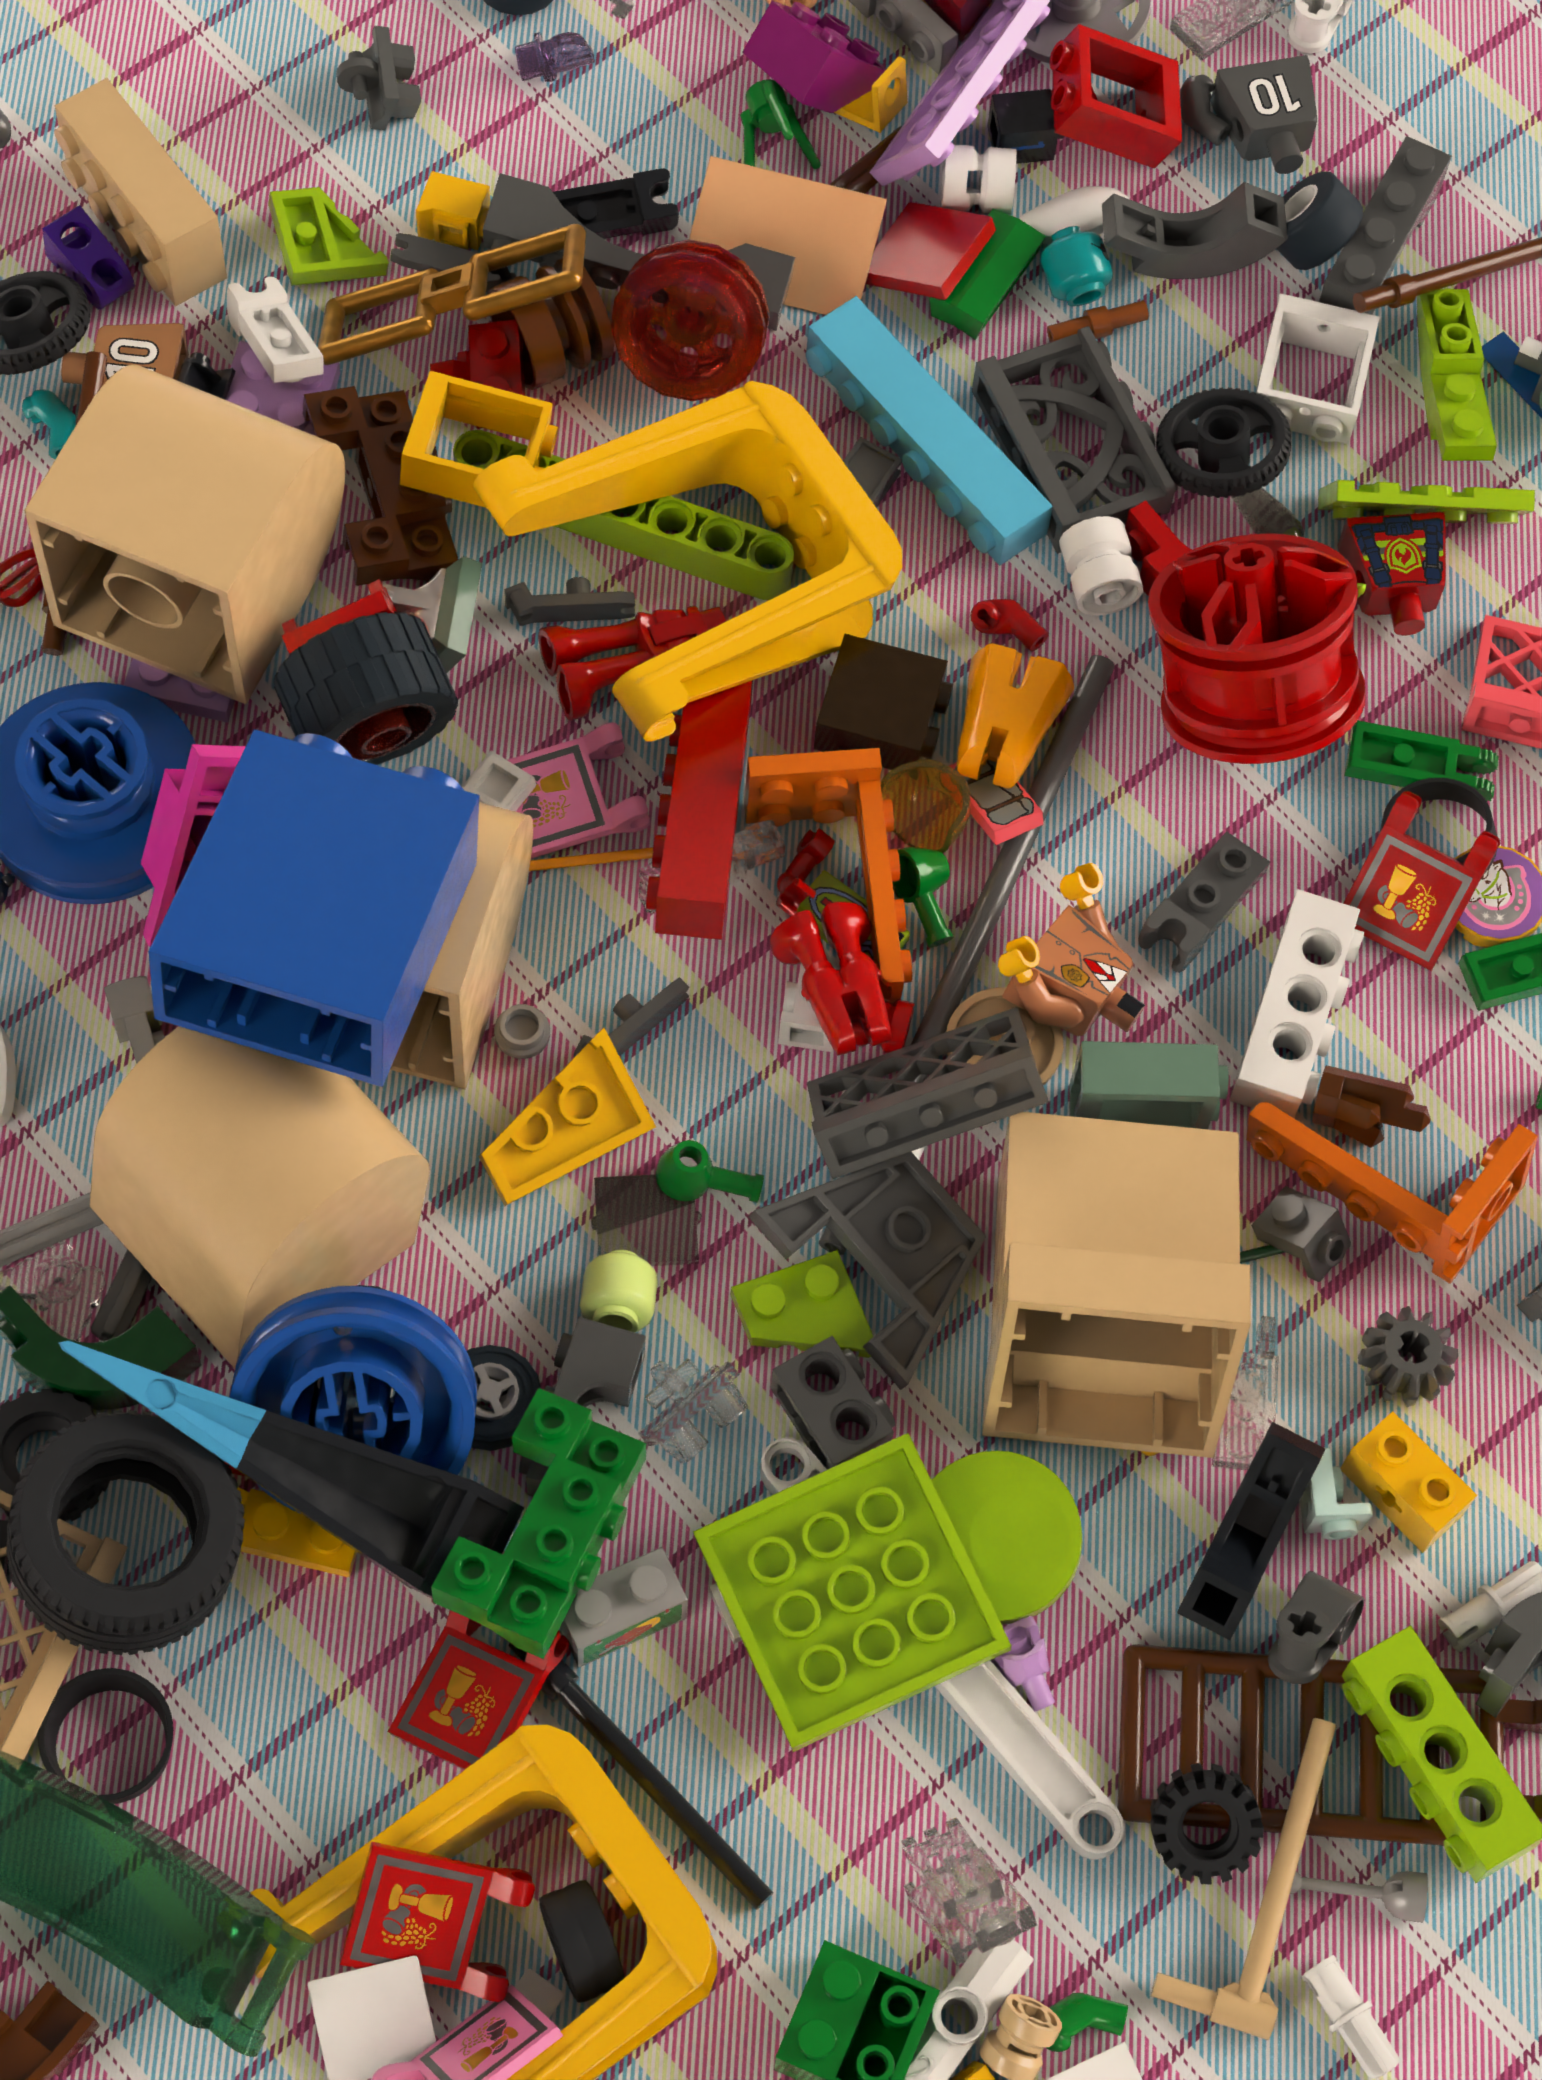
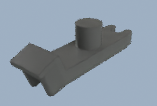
[390,233,516,293]
[504,577,635,626]
[574,977,690,1057]

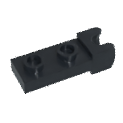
[553,168,679,239]

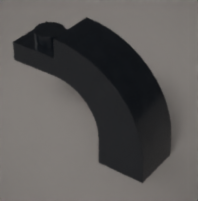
[1177,1422,1325,1640]

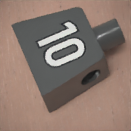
[1210,55,1317,174]

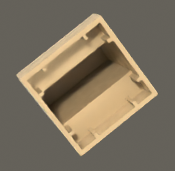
[982,1112,1251,1458]

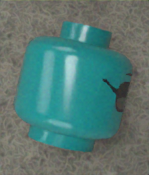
[1041,226,1113,306]

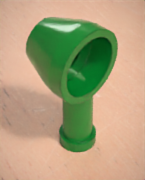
[892,847,954,948]
[655,1140,764,1203]

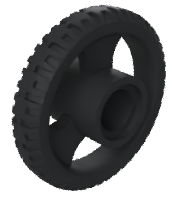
[0,271,91,375]
[1156,387,1292,498]

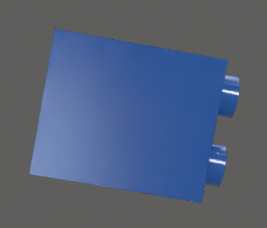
[148,729,479,1087]

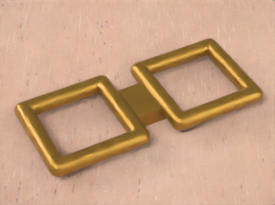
[318,224,586,365]

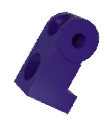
[42,205,135,310]

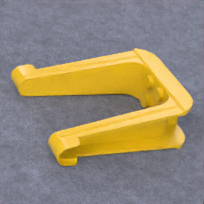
[473,381,902,742]
[220,1724,718,2080]

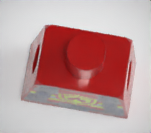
[1337,512,1446,636]

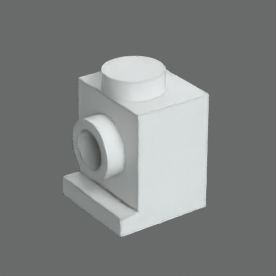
[778,963,839,1052]

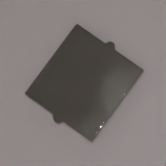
[591,1174,702,1266]

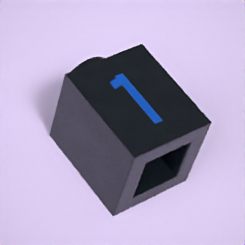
[987,89,1064,164]

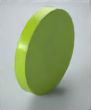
[932,1451,1083,1625]

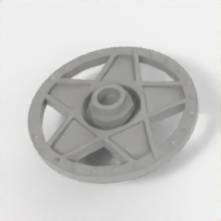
[1023,0,1150,63]

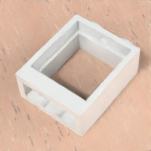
[1255,293,1380,444]

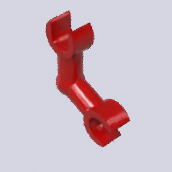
[776,828,835,916]

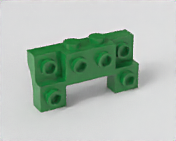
[431,1388,646,1659]

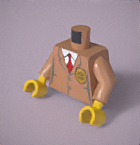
[998,863,1145,1036]

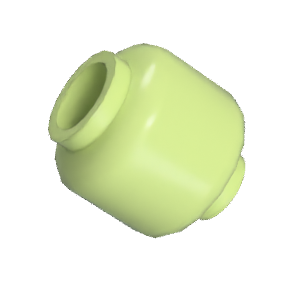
[580,1250,658,1332]

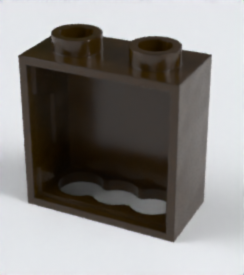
[814,634,953,777]

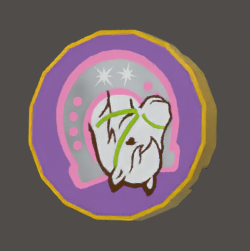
[1455,846,1542,948]

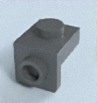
[1251,1186,1351,1282]

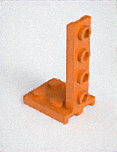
[744,748,912,1003]
[1246,1102,1538,1284]

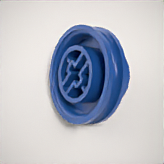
[0,682,196,904]
[229,1286,477,1514]

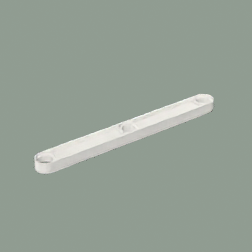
[760,1438,1125,1860]

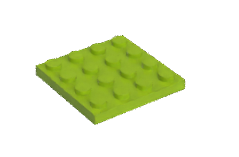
[693,1433,1012,1752]

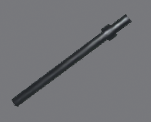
[508,1643,774,1910]

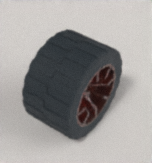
[274,612,458,765]

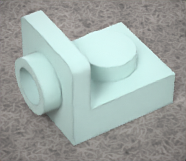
[1300,1447,1373,1540]

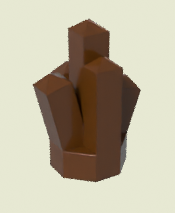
[1312,1065,1431,1148]

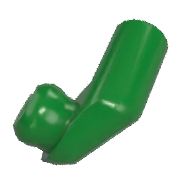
[1046,1993,1128,2052]

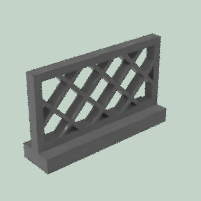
[807,1007,1049,1179]

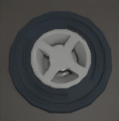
[467,1345,541,1451]

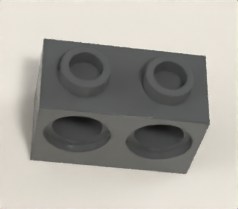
[770,1336,896,1470]

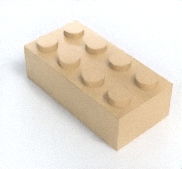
[54,78,227,307]

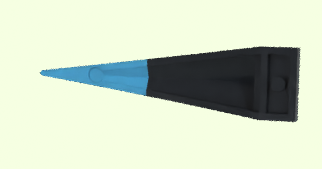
[59,1341,525,1599]

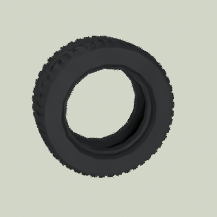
[6,1410,245,1655]

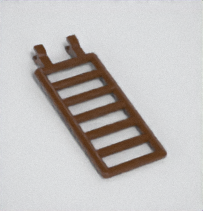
[1117,1644,1542,1846]

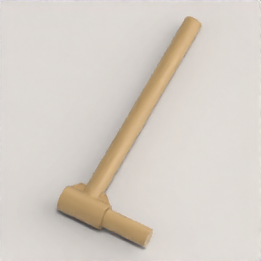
[1151,1718,1337,2040]

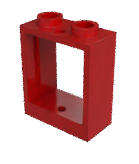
[1049,24,1182,169]

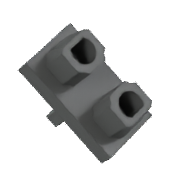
[336,26,421,131]

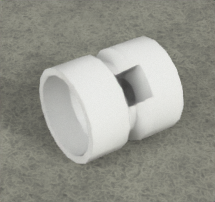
[940,145,1016,215]
[1059,516,1143,616]

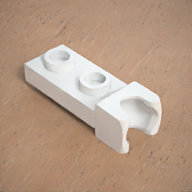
[227,277,324,383]

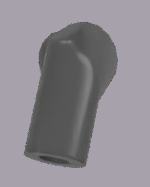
[1180,75,1231,146]

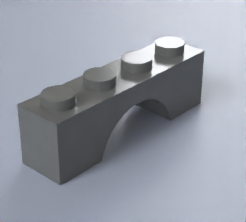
[1319,136,1452,314]

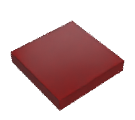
[865,202,996,300]

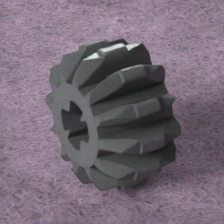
[1358,1306,1458,1408]

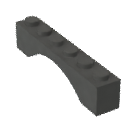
[483,173,795,331]

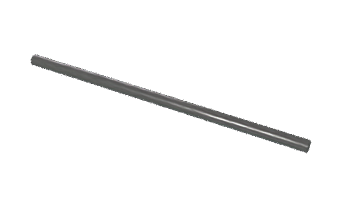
[819,655,1115,1255]

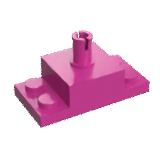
[141,744,246,947]

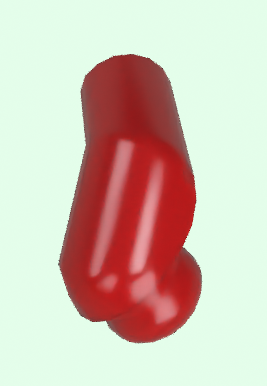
[970,599,1049,652]

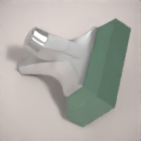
[382,556,482,673]

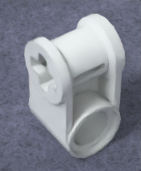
[1287,0,1353,54]

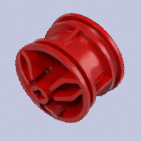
[1148,533,1366,764]

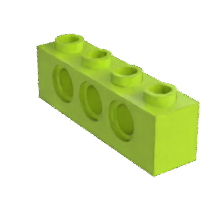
[1341,1625,1542,1883]

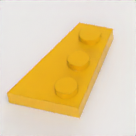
[478,1028,656,1206]

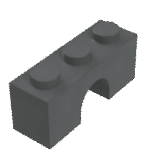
[519,1317,646,1496]

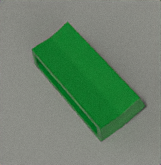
[929,209,1046,340]

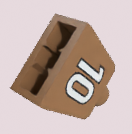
[61,323,189,385]

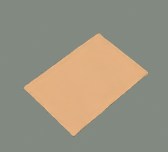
[684,156,887,315]

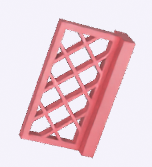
[1461,615,1542,749]

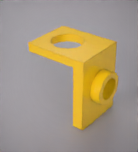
[834,56,908,133]

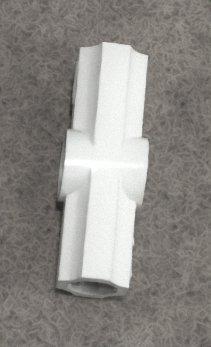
[904,1927,1034,2080]

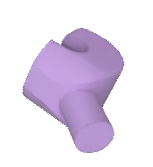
[991,1616,1055,1712]

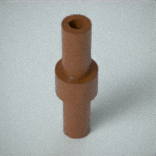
[1047,300,1149,342]

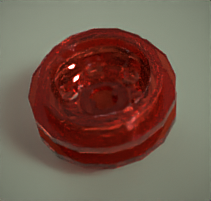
[611,239,770,401]

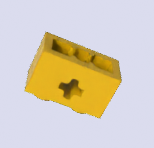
[1340,1411,1477,1553]

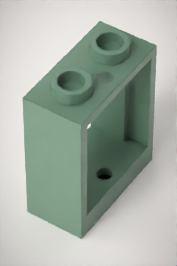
[1069,1041,1229,1129]

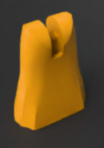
[957,643,1075,789]

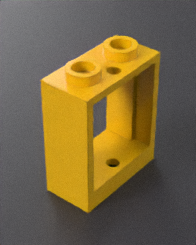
[400,371,559,508]

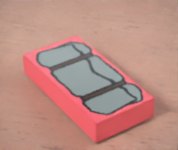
[943,760,1044,845]

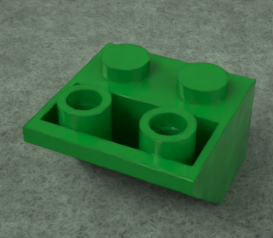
[774,1940,940,2080]

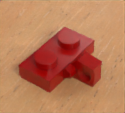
[430,320,526,429]

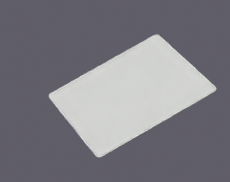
[307,1955,436,2080]

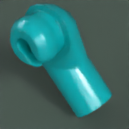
[22,389,76,459]

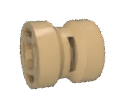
[979,1994,1062,2080]

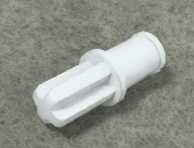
[1438,1561,1542,1652]
[1301,1955,1400,2079]

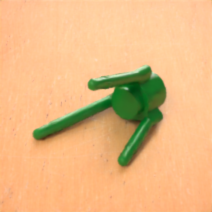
[740,79,821,169]

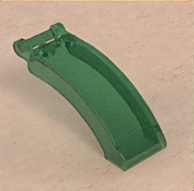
[0,1750,316,2057]

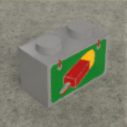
[560,1547,688,1668]

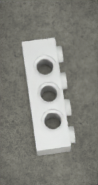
[1229,889,1364,1118]

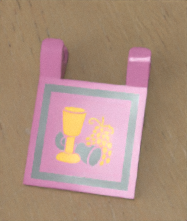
[508,722,650,859]
[372,1984,563,2080]

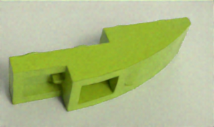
[1417,288,1497,461]

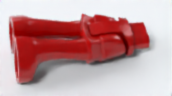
[538,605,726,721]

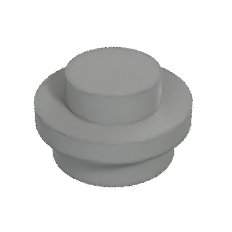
[494,1004,550,1059]

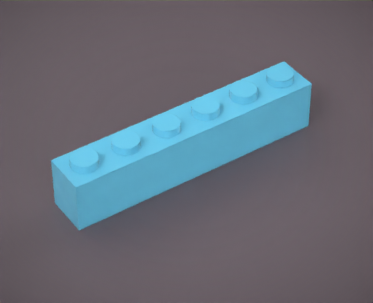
[805,296,1053,566]

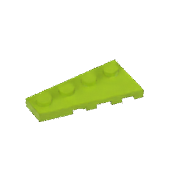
[1318,480,1535,524]

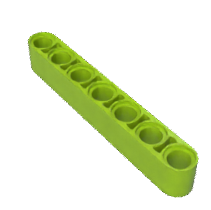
[453,430,794,600]

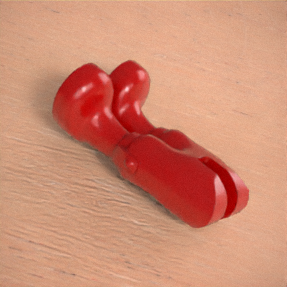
[770,901,892,1056]

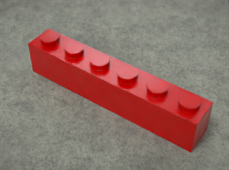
[646,680,753,940]

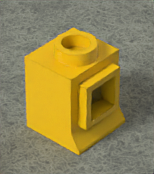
[416,171,490,250]

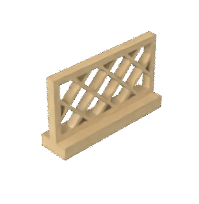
[0,1490,128,1774]

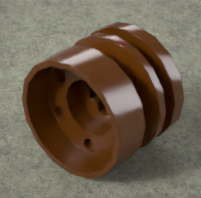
[487,258,614,390]

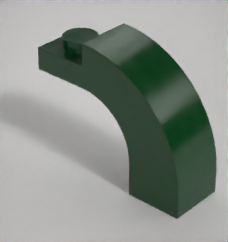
[0,1285,201,1410]

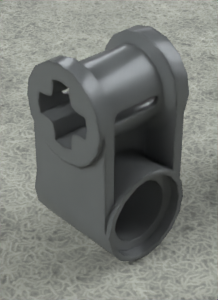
[1268,1571,1365,1684]

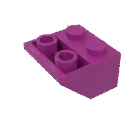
[742,1,887,114]

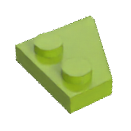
[268,187,389,286]
[730,1250,874,1358]

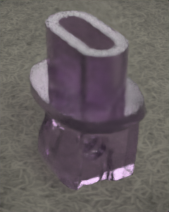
[515,32,595,82]

